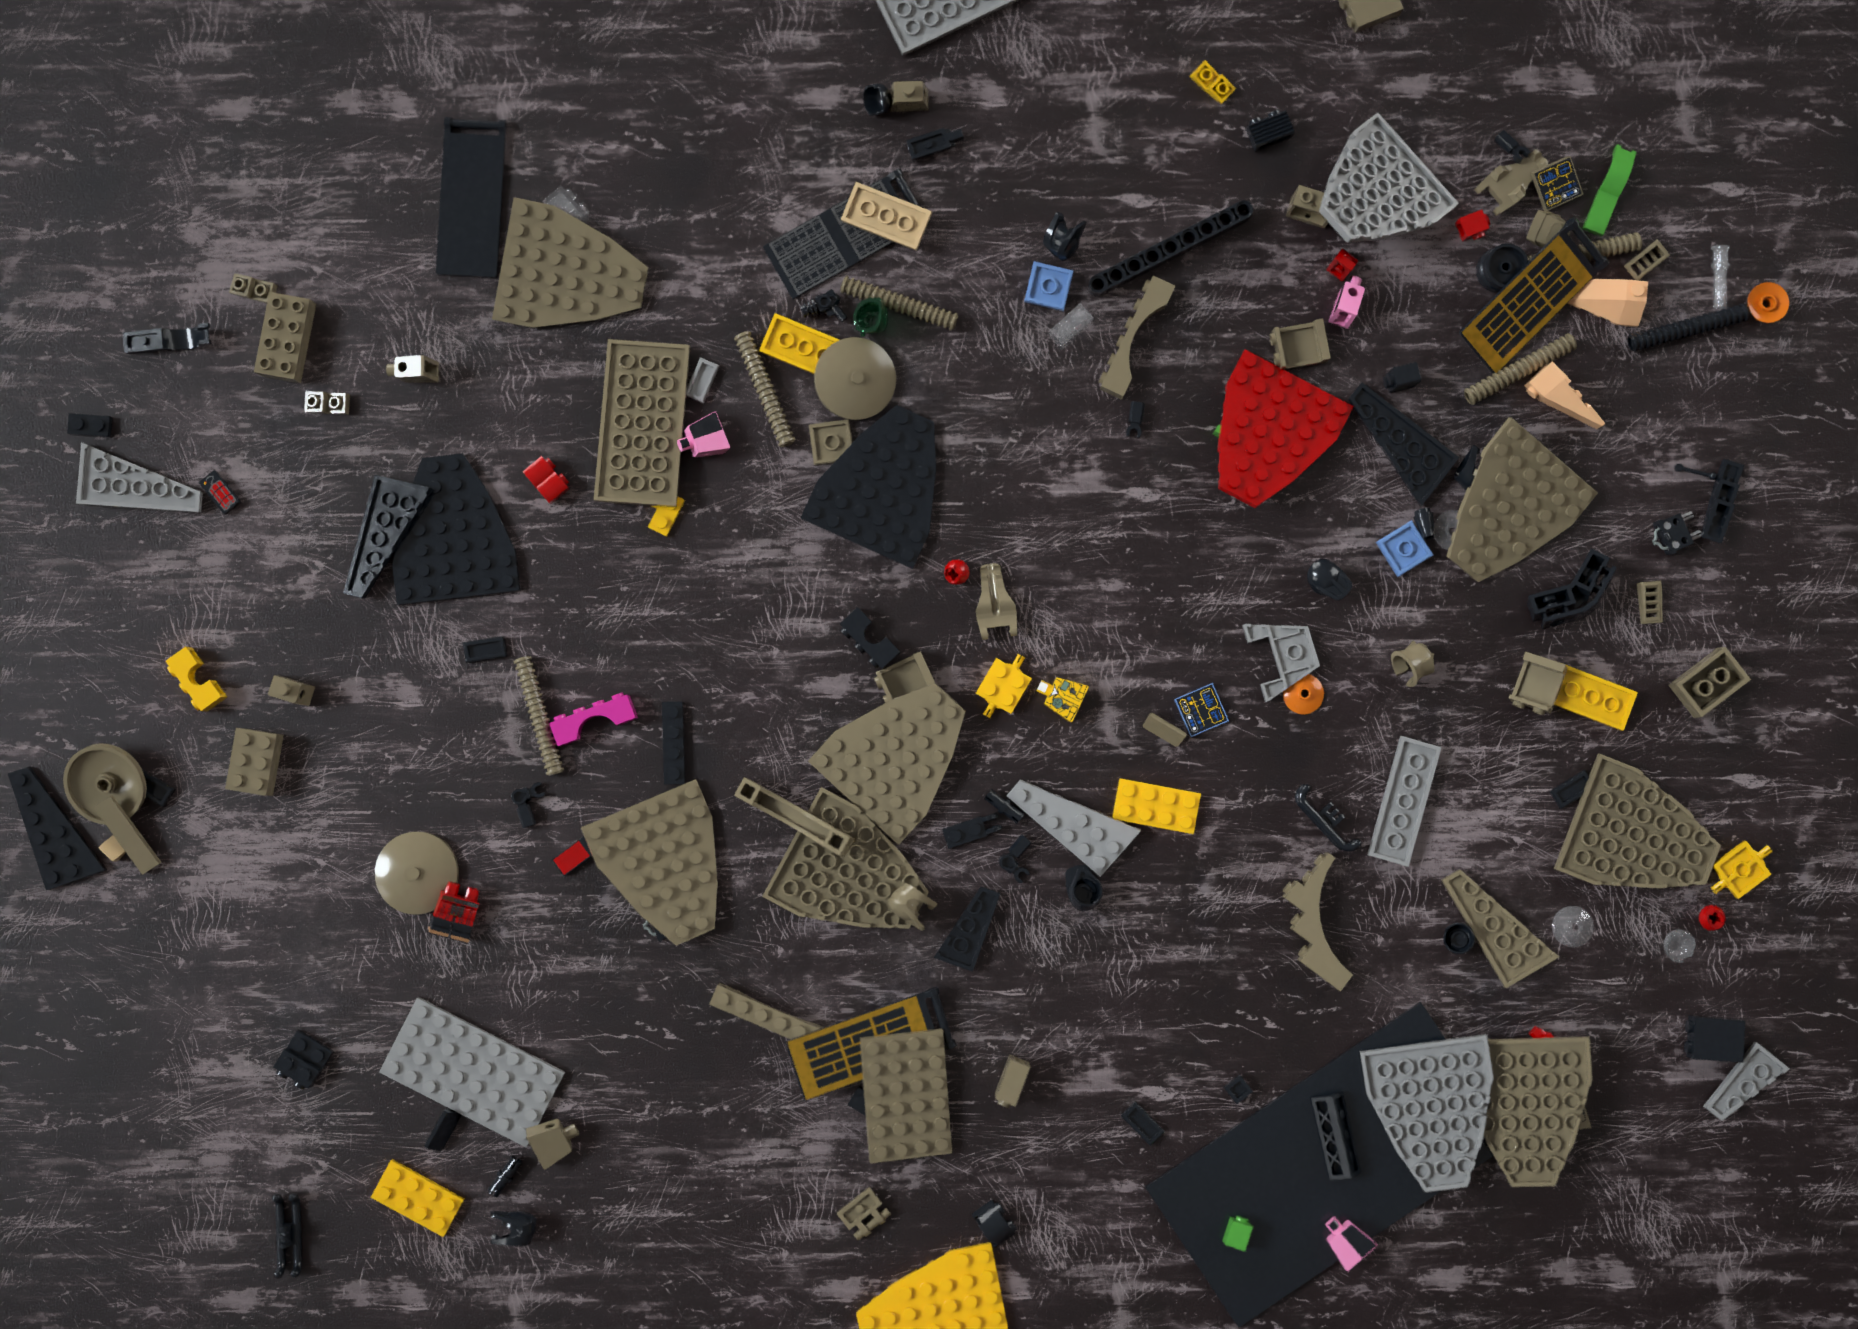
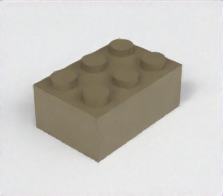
[1669,647,1751,718]
[225,728,284,796]

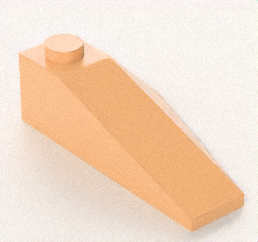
[1567,279,1648,327]
[1524,362,1605,429]

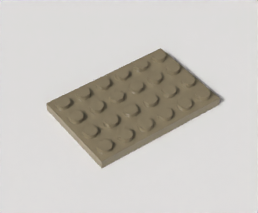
[860,1028,952,1163]

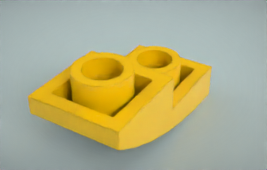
[1190,60,1236,104]

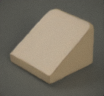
[99,835,126,862]

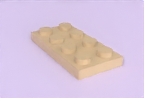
[841,182,932,251]

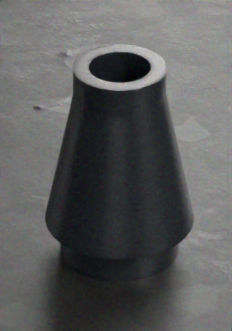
[1413,508,1435,540]

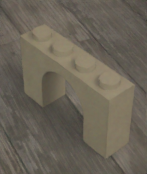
[1339,0,1404,33]

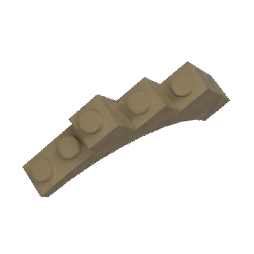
[1282,852,1353,991]

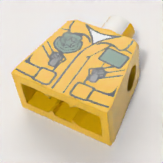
[1036,677,1089,723]

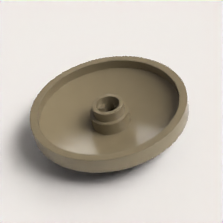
[814,337,896,420]
[63,744,146,825]
[375,832,459,915]

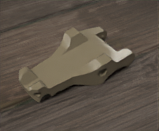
[1474,149,1548,216]
[976,563,1017,640]

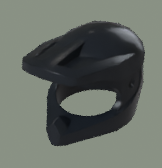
[1043,212,1087,261]
[1454,445,1480,490]
[1307,559,1352,601]
[1065,865,1102,911]
[490,1211,537,1246]

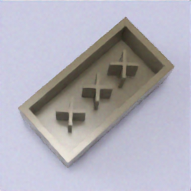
[254,292,316,383]

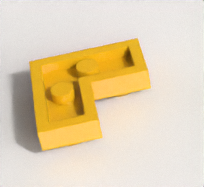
[648,497,685,537]

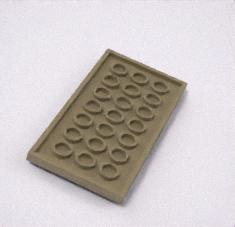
[594,339,690,507]

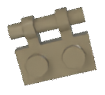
[836,1186,891,1241]

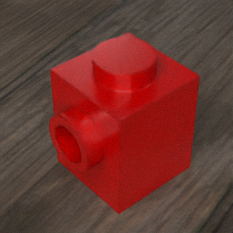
[1455,209,1490,242]

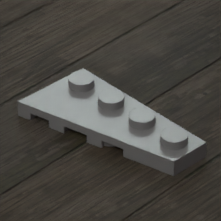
[1703,1042,1789,1121]

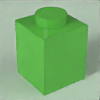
[1222,1215,1253,1251]

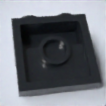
[273,1030,334,1090]

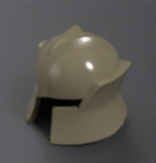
[1391,640,1435,687]

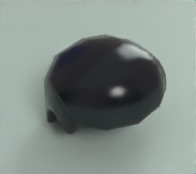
[863,84,892,115]
[1443,922,1475,954]

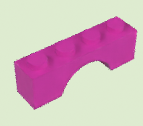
[549,692,638,747]

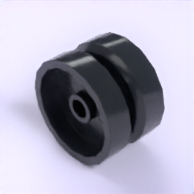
[1476,244,1529,293]

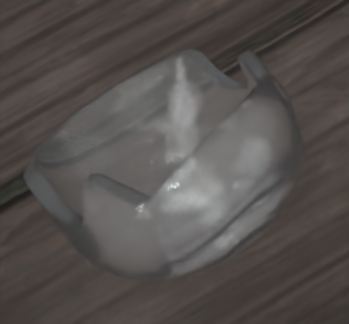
[1663,929,1696,963]

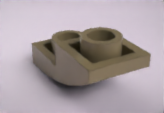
[229,273,278,303]
[304,392,350,415]

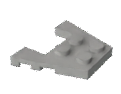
[1242,624,1320,702]

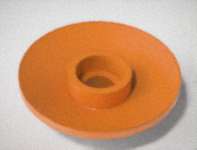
[1747,282,1789,323]
[1283,674,1324,714]

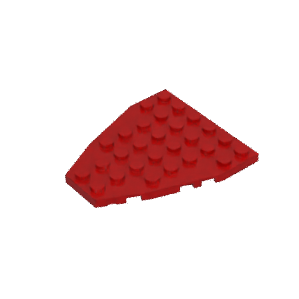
[1218,349,1354,508]

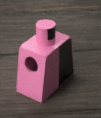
[1329,276,1365,329]
[677,412,730,458]
[1326,1217,1378,1272]

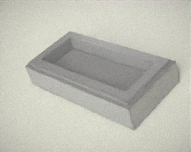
[686,357,720,404]

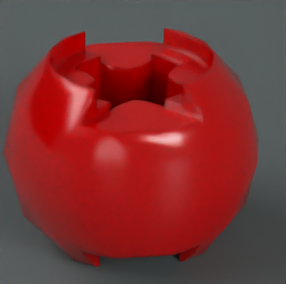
[944,559,970,585]
[1699,905,1726,931]

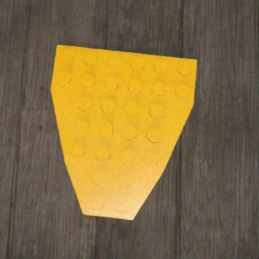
[856,1242,1008,1329]

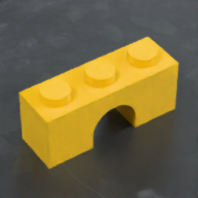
[166,646,227,712]

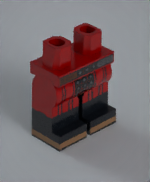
[427,881,479,944]

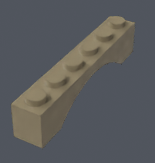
[1099,275,1175,400]
[734,777,855,857]
[710,983,824,1039]

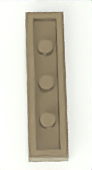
[93,795,161,875]

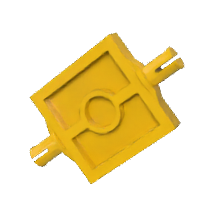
[976,654,1032,718]
[1710,841,1773,899]

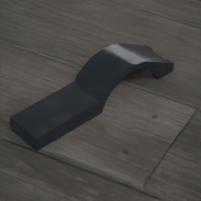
[123,323,211,354]

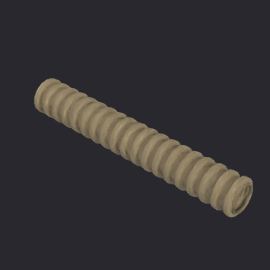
[1527,232,1642,261]
[840,276,958,331]
[734,331,796,447]
[1464,333,1577,405]
[513,656,564,776]

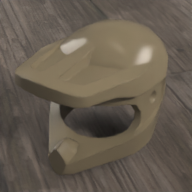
[888,883,938,931]

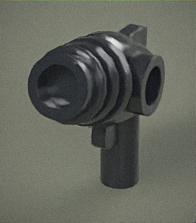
[800,289,848,322]

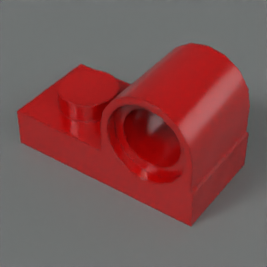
[1326,248,1359,281]

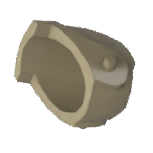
[1526,210,1570,248]

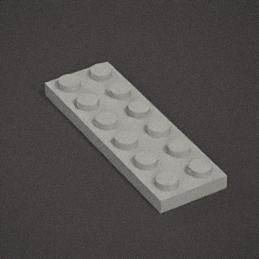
[1367,736,1442,867]

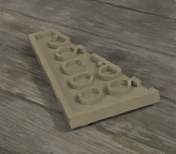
[1441,869,1559,988]

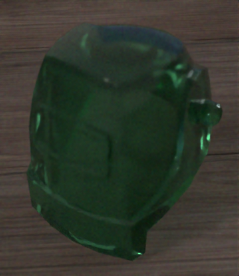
[853,297,888,337]

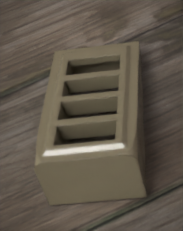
[1624,239,1670,281]
[1637,581,1663,624]

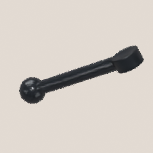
[1674,463,1717,480]

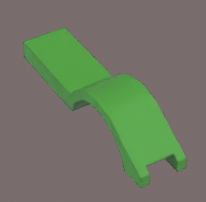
[1583,144,1636,237]

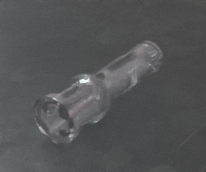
[1711,245,1730,309]

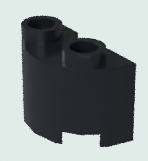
[972,1200,1017,1248]

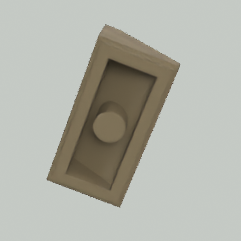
[1143,713,1187,747]

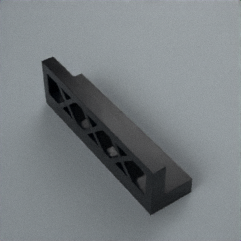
[1311,1091,1362,1180]

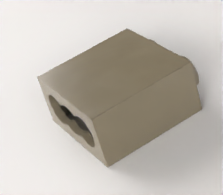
[995,1054,1030,1108]

